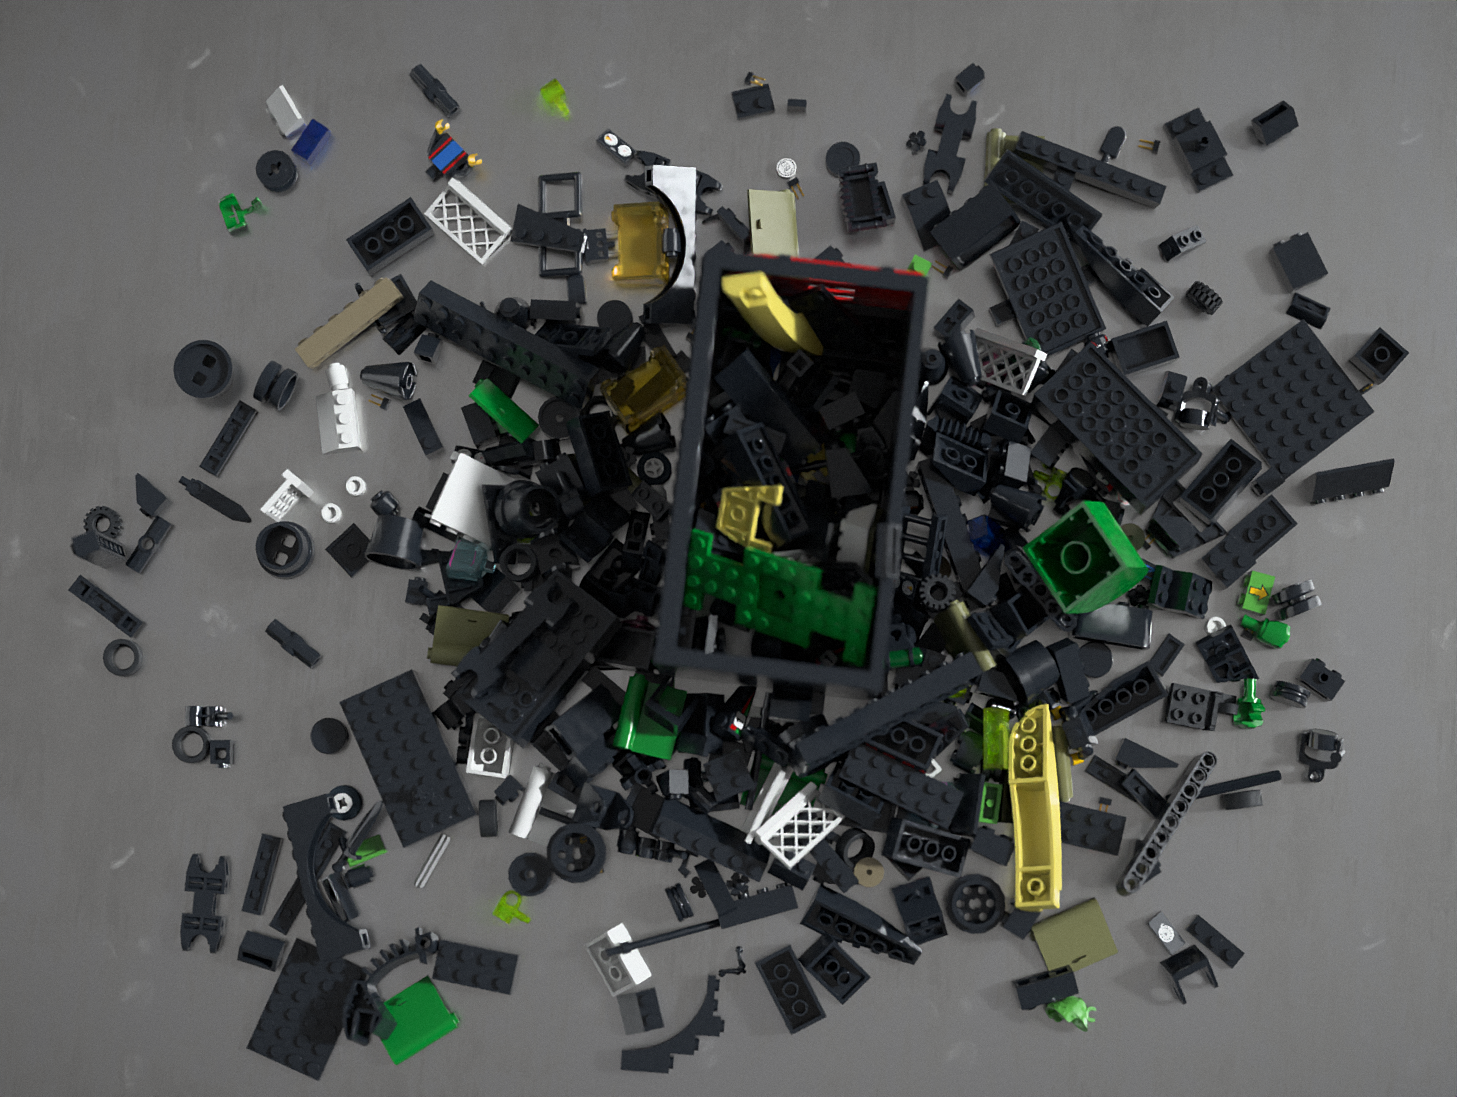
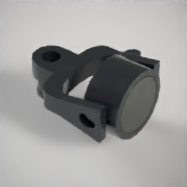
[1174,377,1231,431]
[1053,467,1107,517]
[1299,728,1345,783]

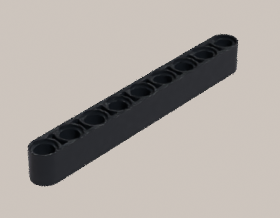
[1116,751,1217,897]

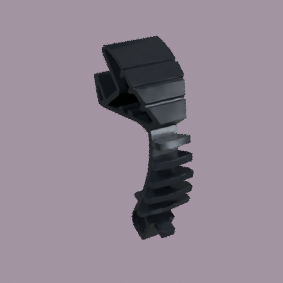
[342,927,439,1046]

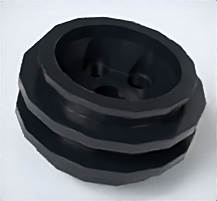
[547,823,607,883]
[945,874,1006,934]

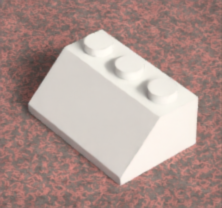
[316,388,361,454]
[836,504,877,570]
[466,713,514,779]
[584,923,652,997]

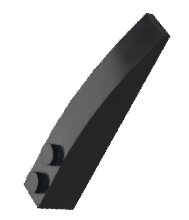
[1074,226,1175,327]
[1069,660,1169,750]
[800,884,923,965]

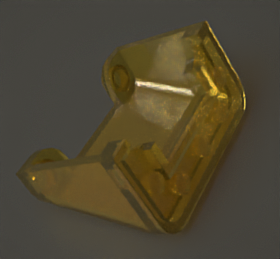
[611,201,670,284]
[599,345,687,434]

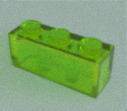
[983,708,1009,770]

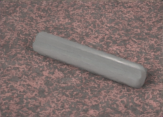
[413,834,451,888]

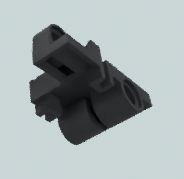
[1165,683,1239,731]

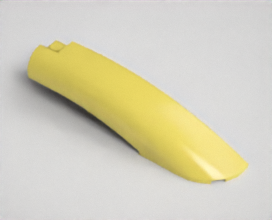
[723,272,824,356]
[1009,704,1062,912]

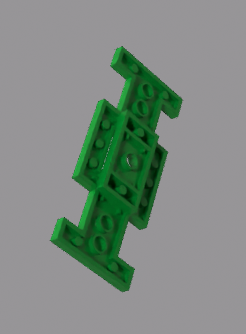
[682,529,878,666]

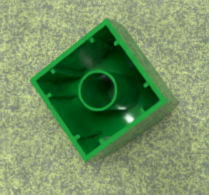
[1023,501,1148,614]

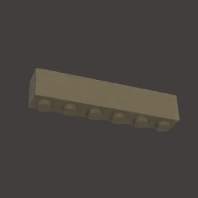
[295,278,404,369]

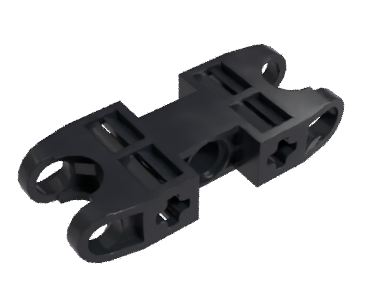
[624,150,723,216]
[180,853,229,954]

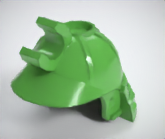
[1045,996,1096,1032]

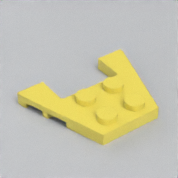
[716,485,783,553]

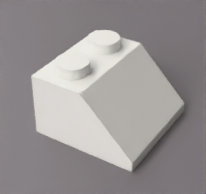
[266,85,308,139]

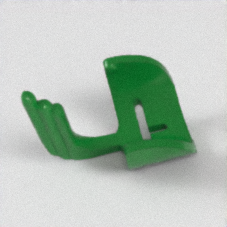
[218,193,262,232]

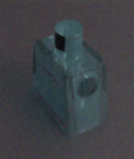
[446,536,496,581]

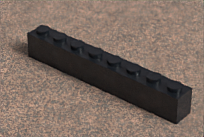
[1012,131,1167,209]

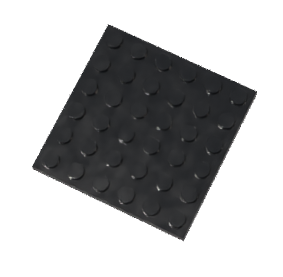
[1211,319,1375,480]

